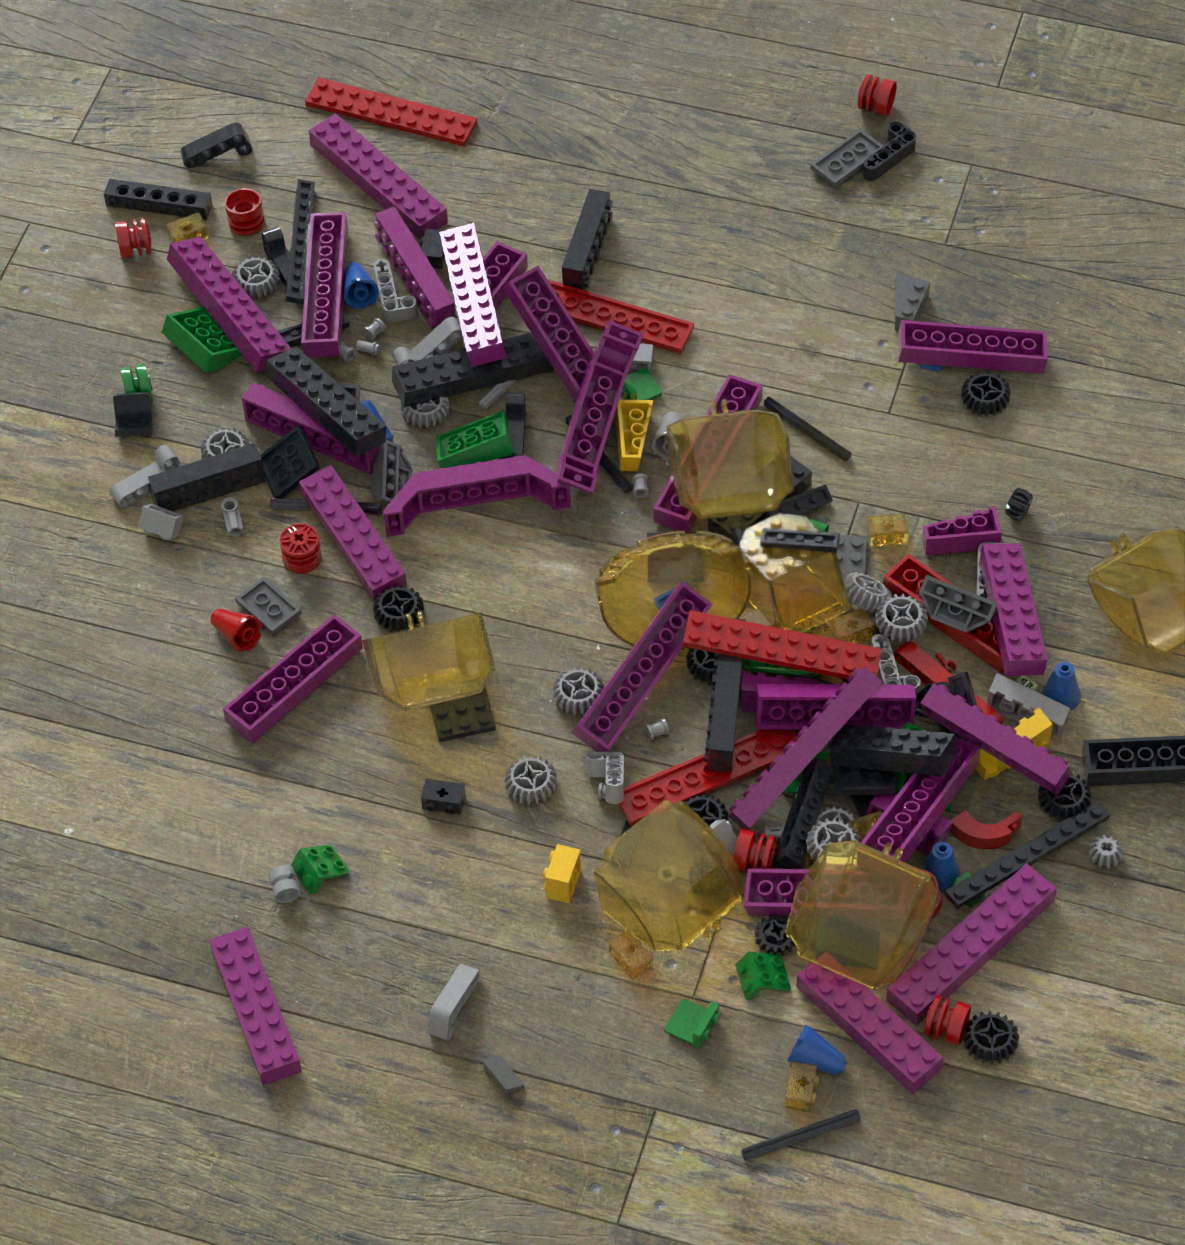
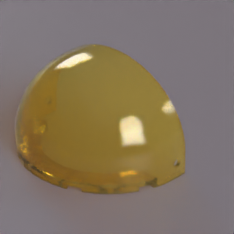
[595,531,752,650]

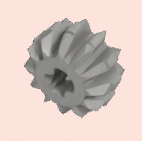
[1089,835,1123,869]

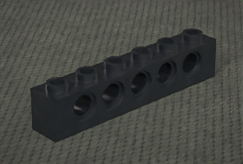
[104,179,213,220]
[773,758,834,869]

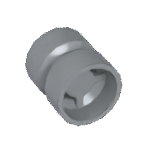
[269,865,300,903]

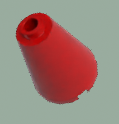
[210,608,262,652]

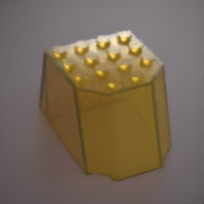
[735,513,850,633]

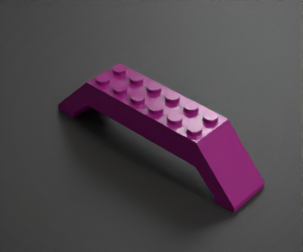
[557,320,643,494]
[383,456,571,537]

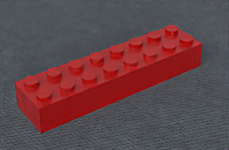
[883,554,1004,673]

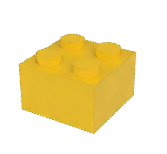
[543,844,582,904]

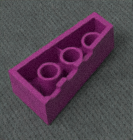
[922,506,1002,555]
[741,670,819,713]
[866,794,953,856]

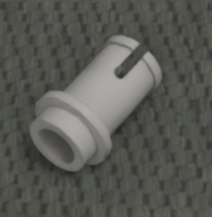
[356,340,380,356]

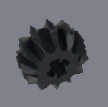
[1005,487,1033,521]

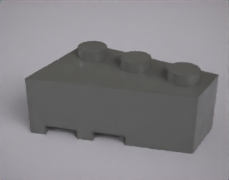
[895,272,930,331]

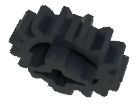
[754,914,799,956]

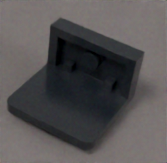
[113,392,153,438]

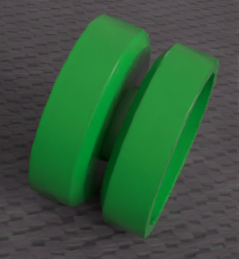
[120,363,153,403]

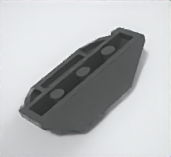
[372,440,413,503]
[919,575,998,633]

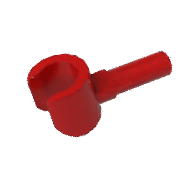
[935,653,957,672]

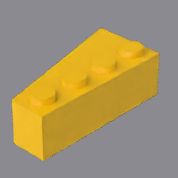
[614,400,653,472]
[975,708,1053,780]

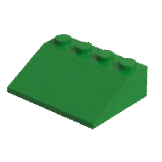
[161,307,242,373]
[436,410,515,468]

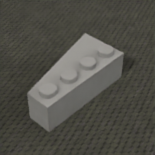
[988,673,1070,737]

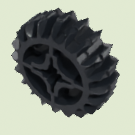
[961,371,1011,416]
[373,584,425,633]
[686,648,715,685]
[1037,771,1092,821]
[675,793,729,845]
[963,1010,1019,1065]

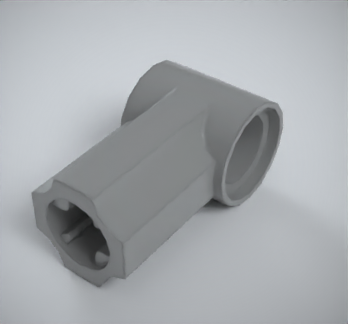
[221,497,244,537]

